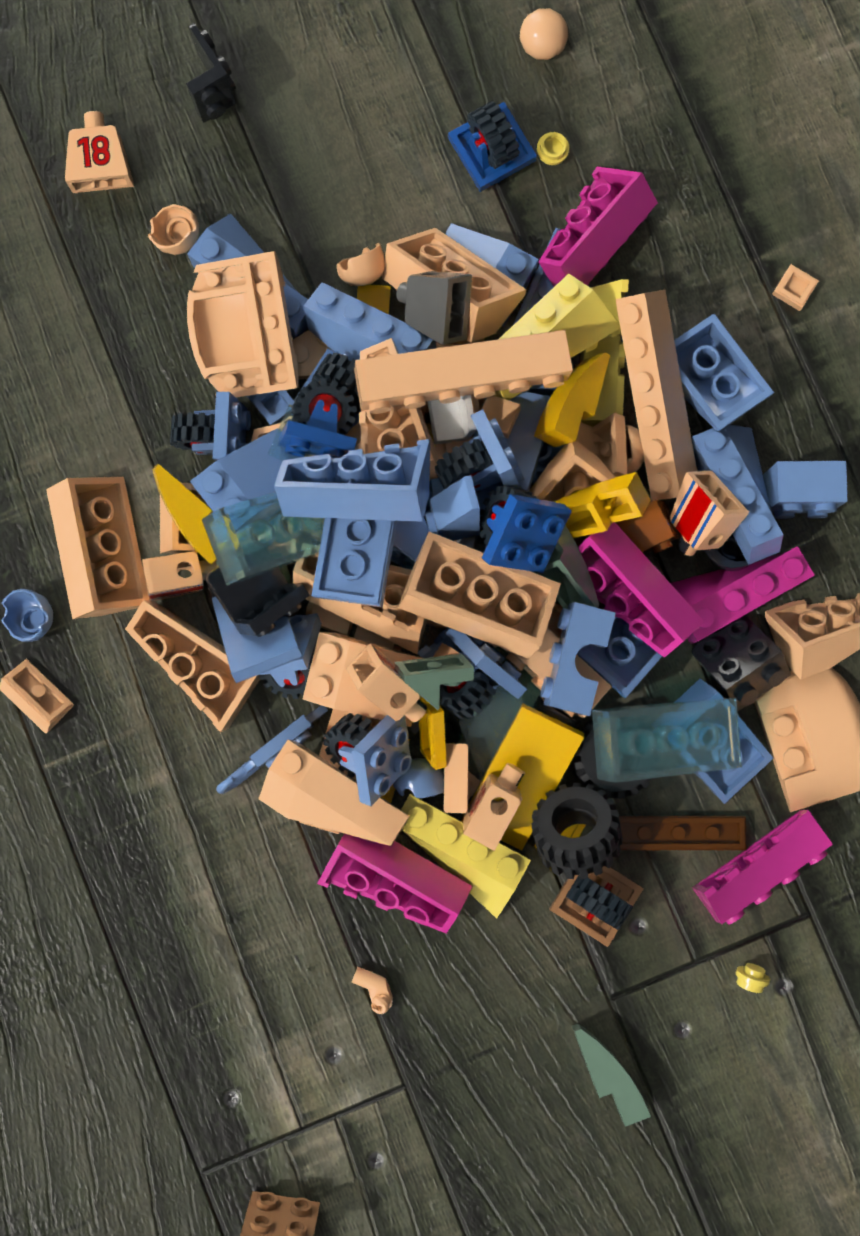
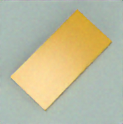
[461,703,584,850]

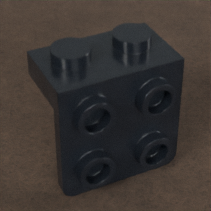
[186,23,236,123]
[206,540,310,637]
[692,615,791,713]

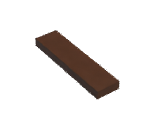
[619,816,747,851]

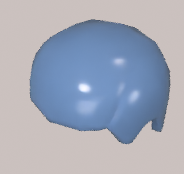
[1,589,53,642]
[393,758,444,798]

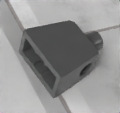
[396,271,472,345]

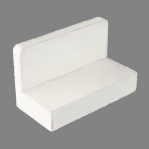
[428,395,476,444]

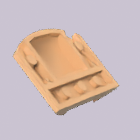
[187,251,299,398]
[754,668,860,812]

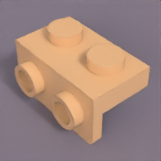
[576,413,628,477]

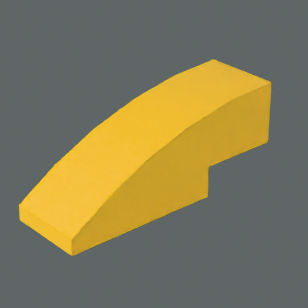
[534,352,610,447]
[152,464,230,565]
[555,472,651,538]

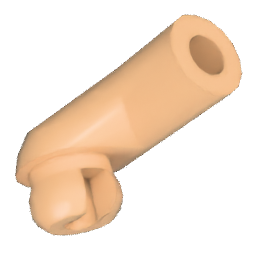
[352,967,393,1014]

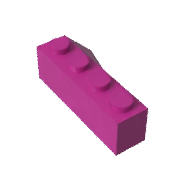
[539,166,658,287]
[578,522,705,657]
[670,546,815,644]
[692,810,833,925]
[317,834,473,933]

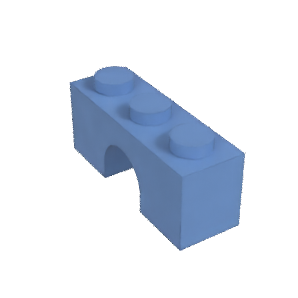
[541,602,616,716]

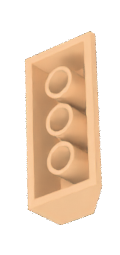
[382,228,527,343]
[46,477,149,619]
[398,531,561,659]

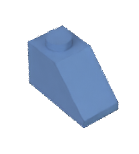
[425,475,480,541]

